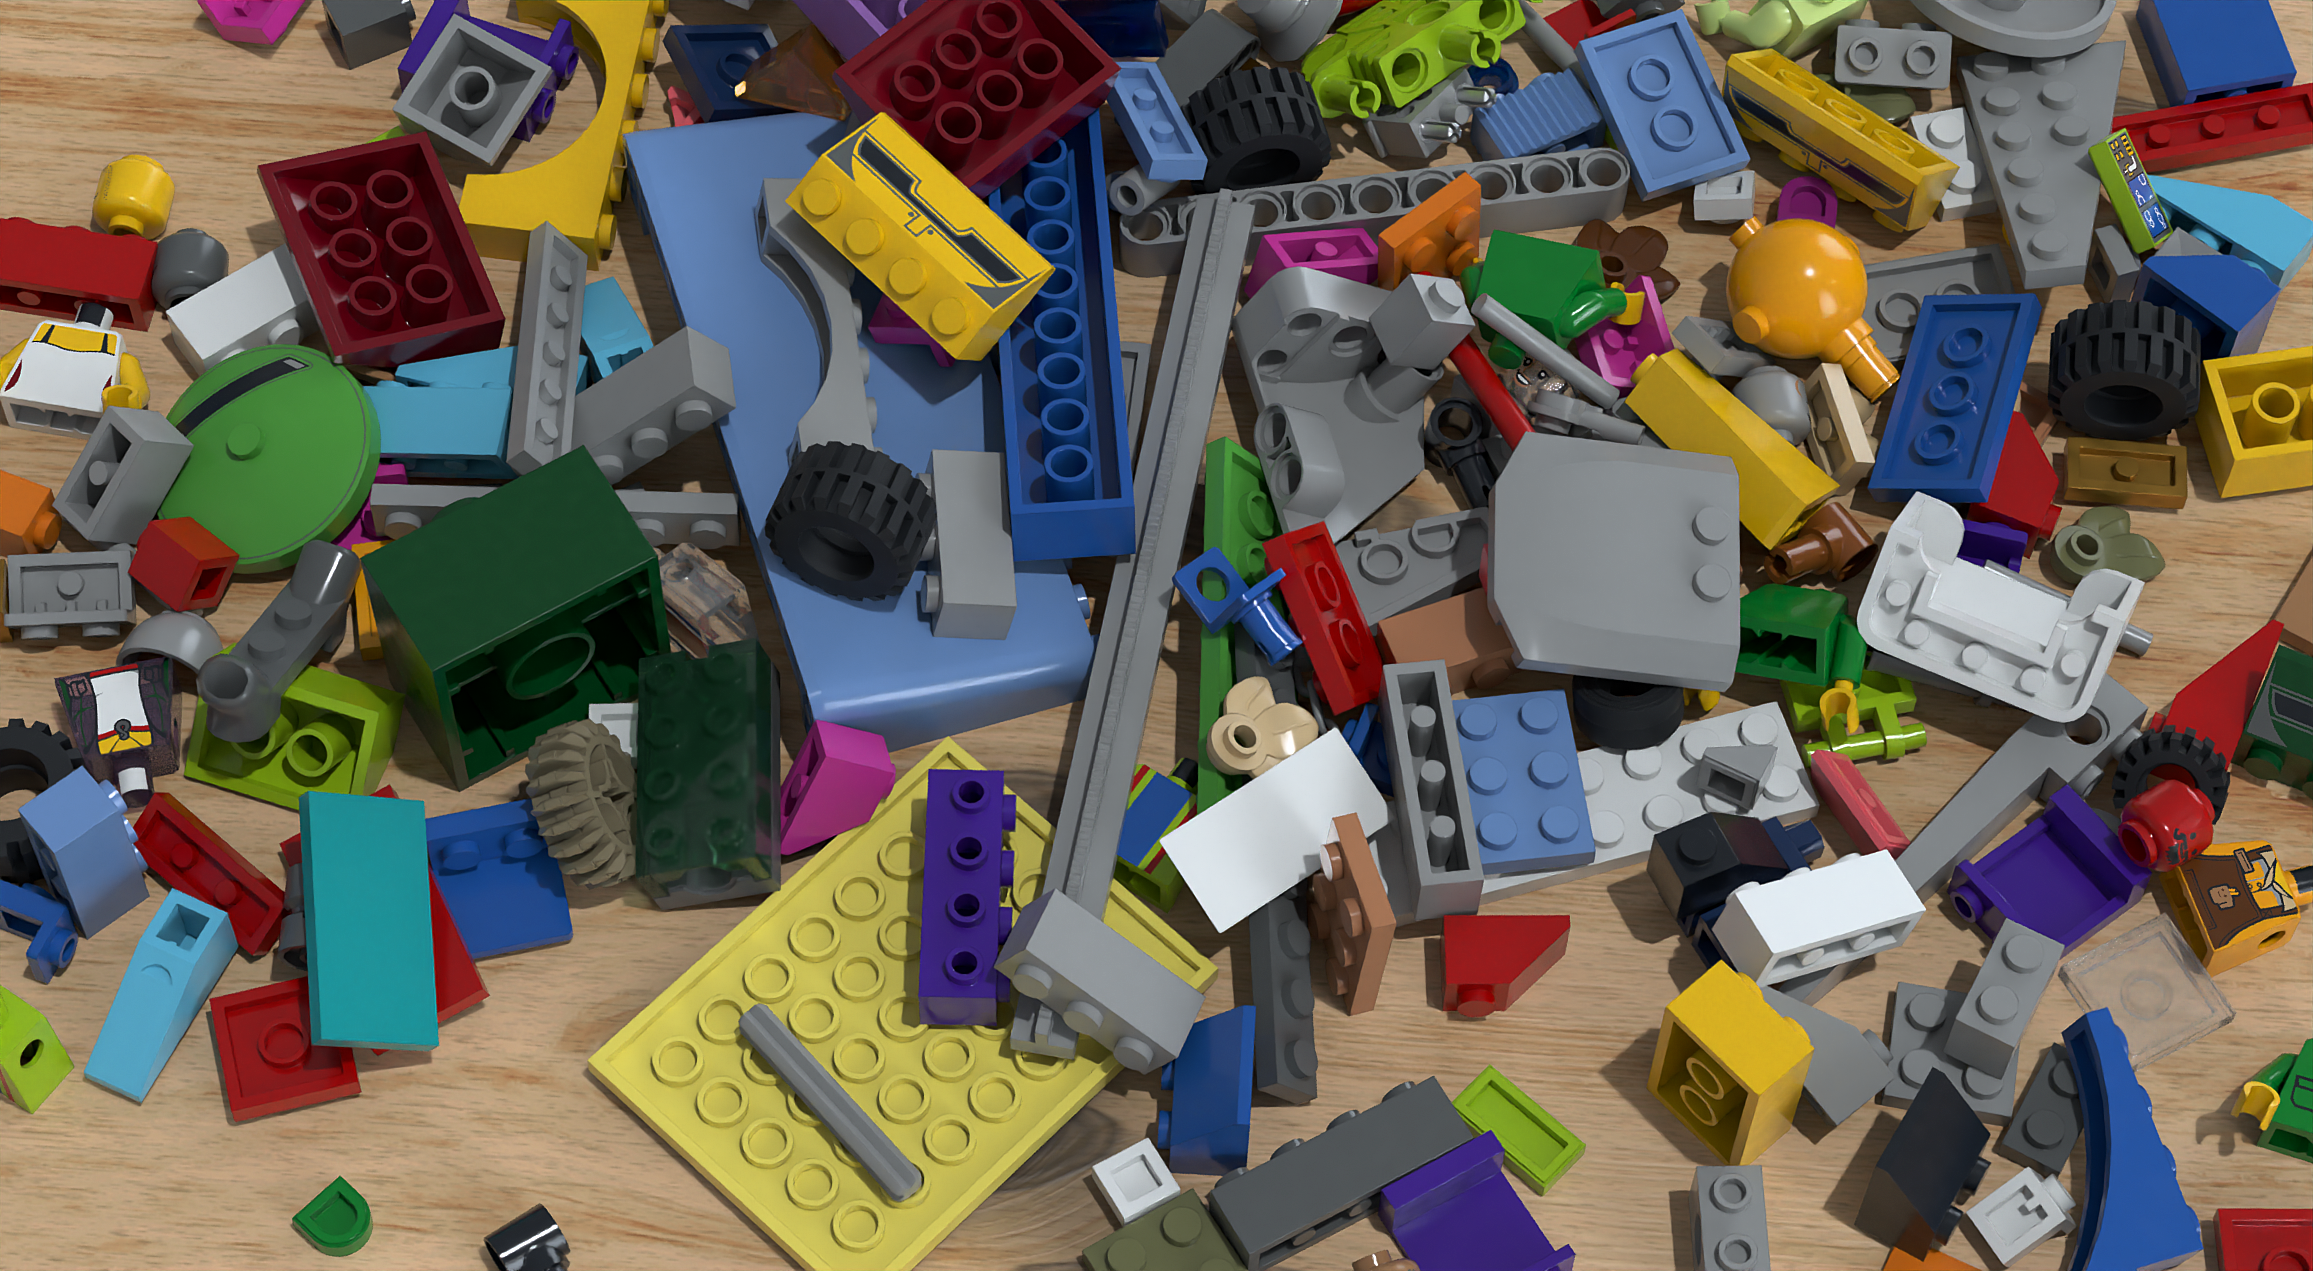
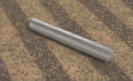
[738,1003,922,1202]

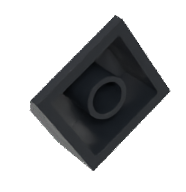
[1854,1067,1992,1262]

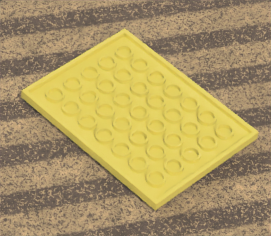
[587,736,1218,1271]

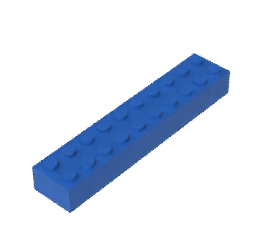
[988,108,1136,562]

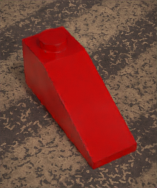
[2148,619,2284,789]

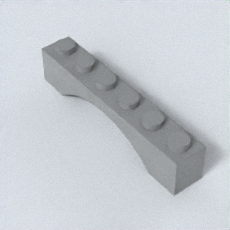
[754,178,883,468]

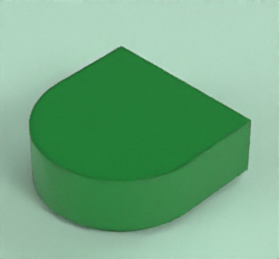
[292,1176,373,1257]

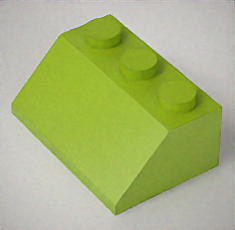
[184,643,406,810]

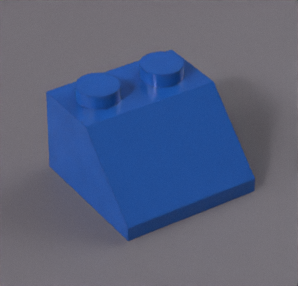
[2130,255,2281,363]
[1157,1005,1256,1176]

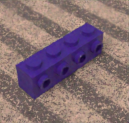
[918,769,1017,1026]

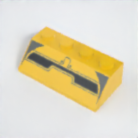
[1721,48,1960,232]
[785,112,1056,361]

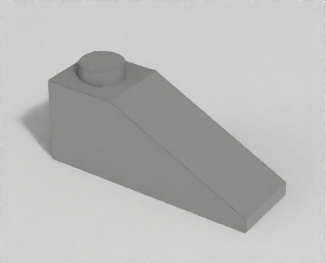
[1733,970,1897,1126]

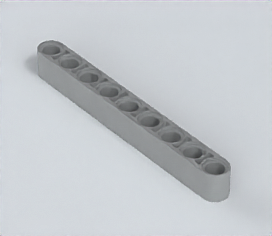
[1119,148,1630,278]

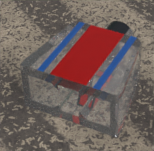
[653,542,763,680]

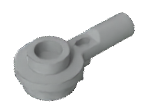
[1526,388,1645,446]

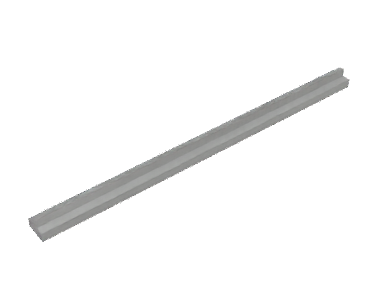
[1010,188,1255,1060]

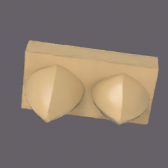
[1804,363,1881,496]

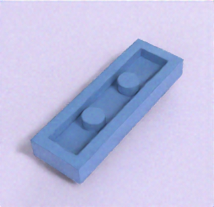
[1106,62,1208,183]

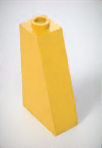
[1624,348,1840,551]

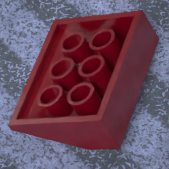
[832,0,1122,200]
[257,131,506,368]

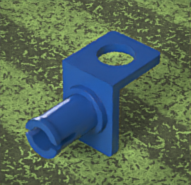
[1172,547,1303,666]

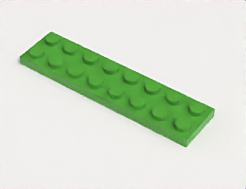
[1196,436,1298,815]

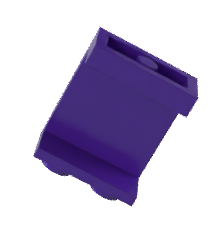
[397,0,579,142]
[1378,1130,1576,1271]

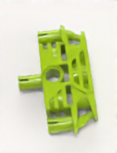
[1301,0,1543,118]

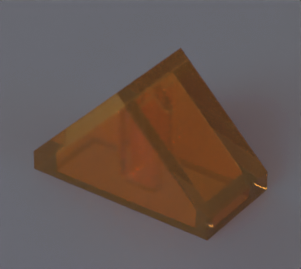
[735,22,852,121]

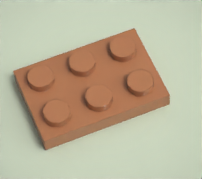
[1307,812,1397,1016]

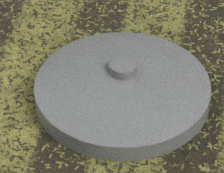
[1910,0,2117,58]

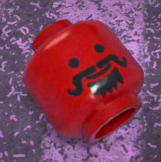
[2118,779,2215,872]

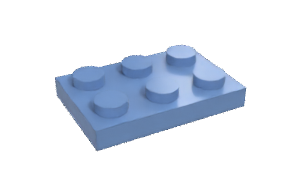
[1574,9,1751,202]
[1452,689,1596,875]

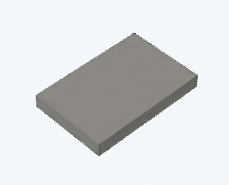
[1862,243,2016,371]

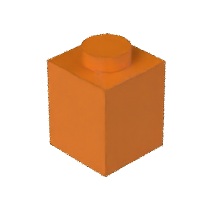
[0,470,62,558]

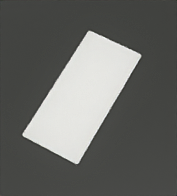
[1160,728,1395,933]

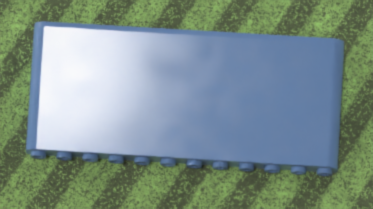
[622,106,1100,753]

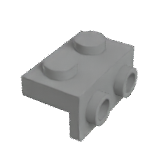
[1829,19,1952,90]
[4,550,137,640]

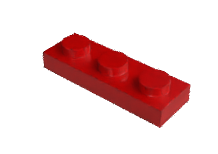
[133,792,291,956]

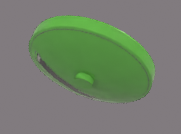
[157,344,381,574]

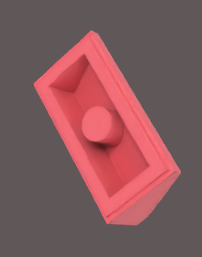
[1811,749,1911,861]

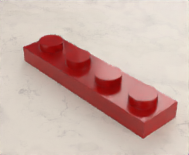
[2111,83,2313,173]

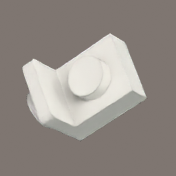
[1966,1166,2078,1268]

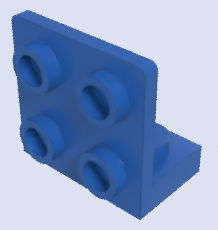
[425,798,574,959]

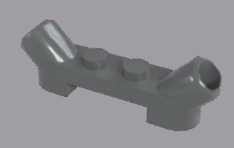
[196,540,362,742]

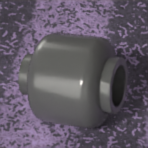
[151,228,229,310]

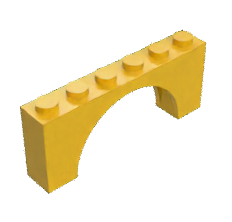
[459,0,670,271]

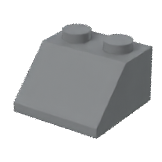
[392,14,553,167]

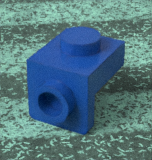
[0,880,78,984]

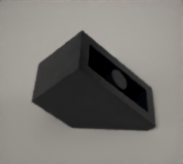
[1646,812,1788,921]

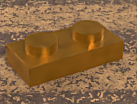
[2064,436,2188,509]

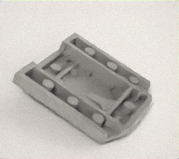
[1487,431,1740,692]

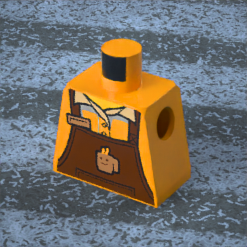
[2159,840,2313,980]

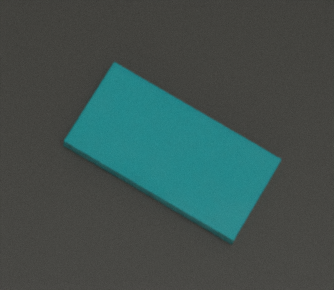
[299,791,439,1052]

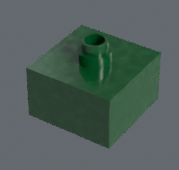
[360,445,675,792]

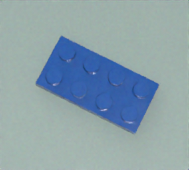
[1868,293,2042,503]

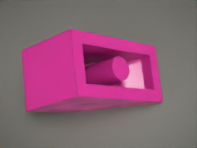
[1244,228,1378,299]
[781,720,896,855]

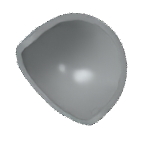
[116,610,223,674]

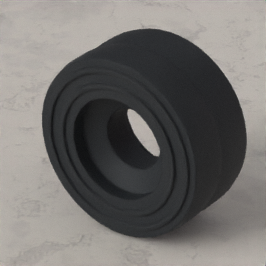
[1572,675,1684,750]

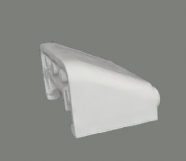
[1856,491,2145,723]

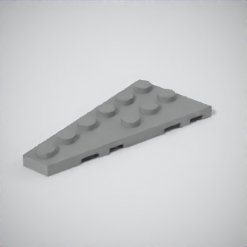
[1956,40,2126,290]

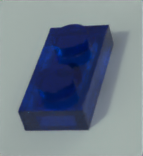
[1055,0,1169,58]

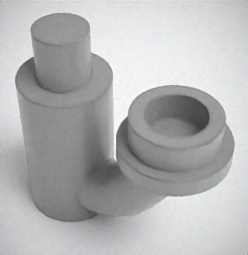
[1105,163,1180,216]

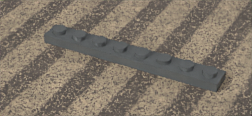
[1234,622,1318,1104]

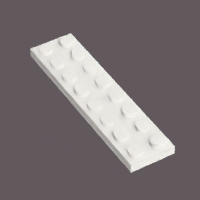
[1366,701,1820,927]

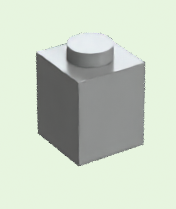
[1369,273,1476,370]

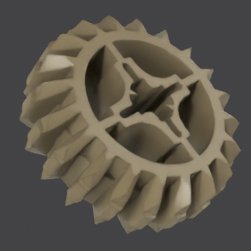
[525,718,653,889]

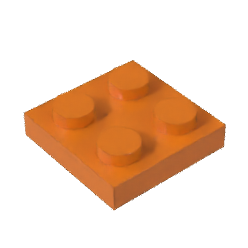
[1378,172,1481,292]

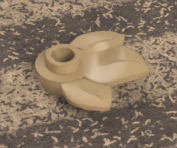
[1206,676,1319,779]

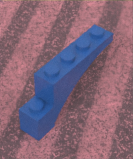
[2061,1007,2204,1271]

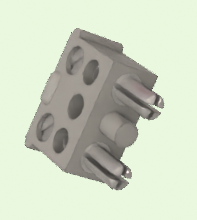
[1362,68,1497,158]

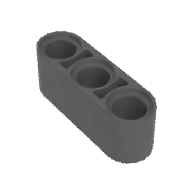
[1114,9,1261,126]

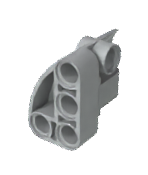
[1231,266,1444,544]

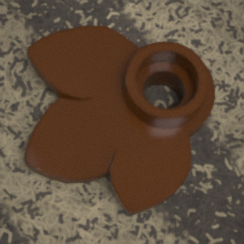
[1575,219,1681,300]

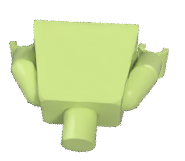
[1694,0,1868,59]

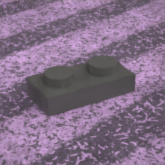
[1997,1042,2084,1179]

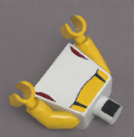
[0,303,150,440]

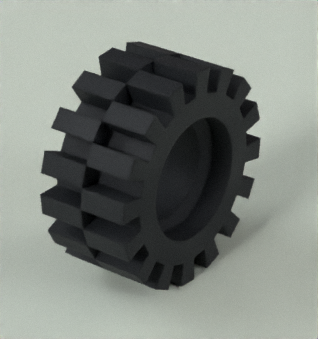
[2112,725,2230,826]

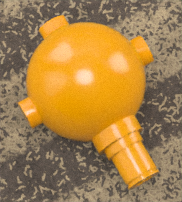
[1726,216,1901,404]

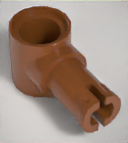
[1764,502,1879,585]

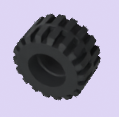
[1180,66,1332,195]
[2048,300,2201,441]
[765,441,937,601]
[0,718,88,887]

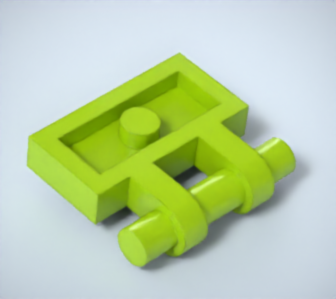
[1779,652,1927,768]

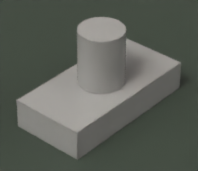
[1671,316,1776,382]

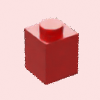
[127,516,240,612]

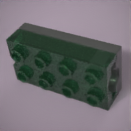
[636,638,781,910]

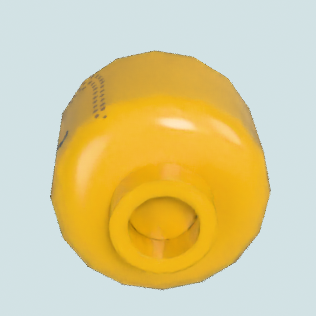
[92,155,175,240]

